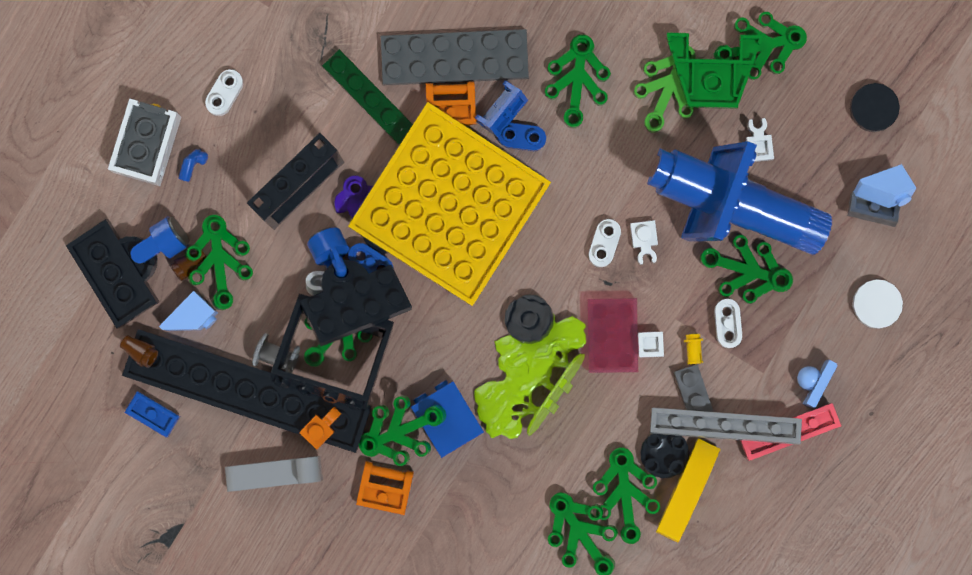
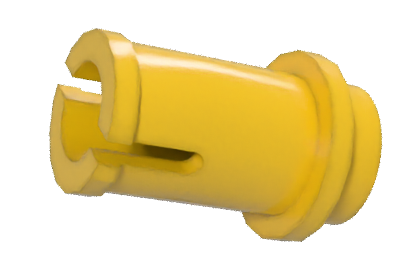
[684,334,703,364]

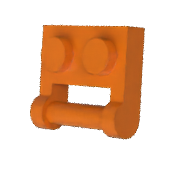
[426,81,476,126]
[356,461,414,515]

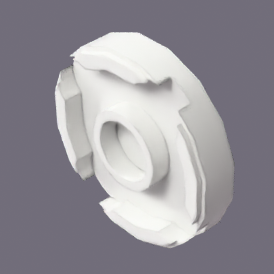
[852,279,903,329]

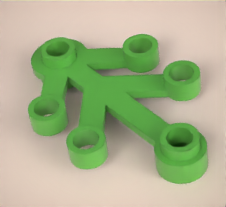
[634,46,696,133]

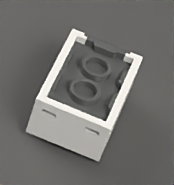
[108,99,181,186]

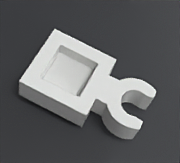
[746,118,774,162]
[630,220,658,265]

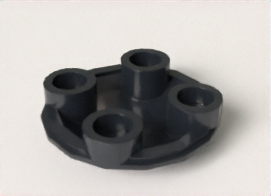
[640,434,689,479]

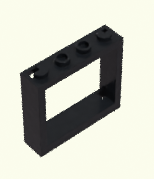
[247,133,344,230]
[271,293,394,410]

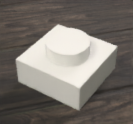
[637,332,664,358]

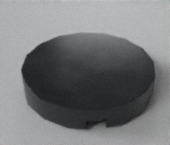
[850,83,900,132]
[504,295,554,344]

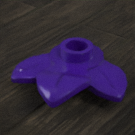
[334,175,373,218]

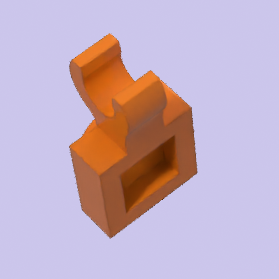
[299,407,342,450]

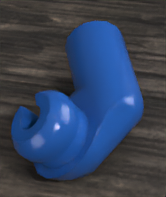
[178,149,208,182]

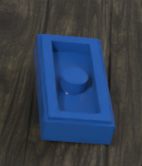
[124,391,181,438]

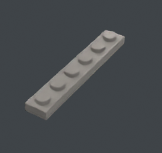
[650,408,802,445]

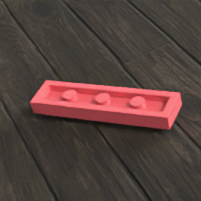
[740,403,841,461]

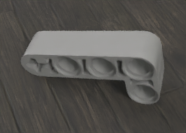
[225,456,323,492]

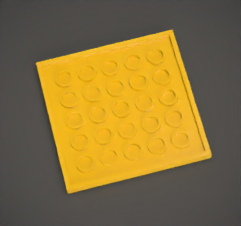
[348,102,551,306]

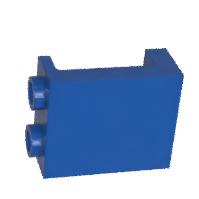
[411,380,484,458]

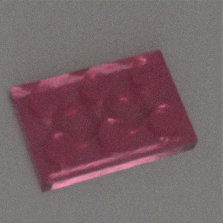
[587,298,638,373]

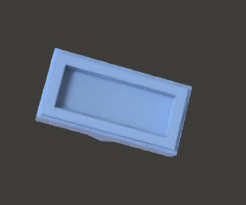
[797,360,838,408]

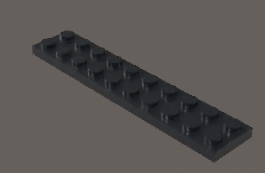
[122,329,372,453]

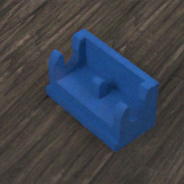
[475,80,528,138]

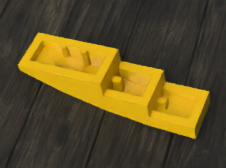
[656,438,721,543]

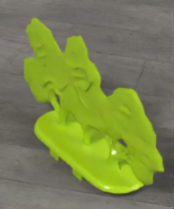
[474,313,587,439]

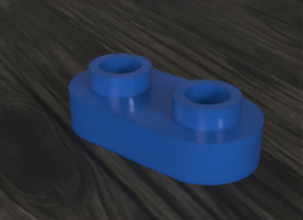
[498,123,546,152]
[348,243,394,273]

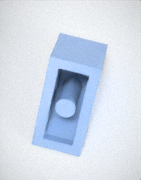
[853,164,916,208]
[159,291,218,331]

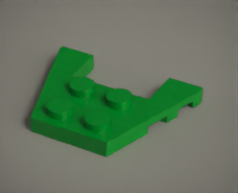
[666,32,763,109]

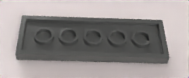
[381,29,529,86]

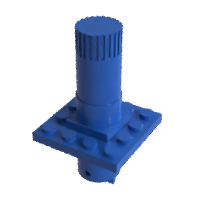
[647,141,832,255]

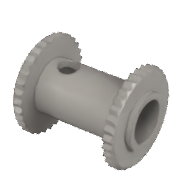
[252,333,300,373]

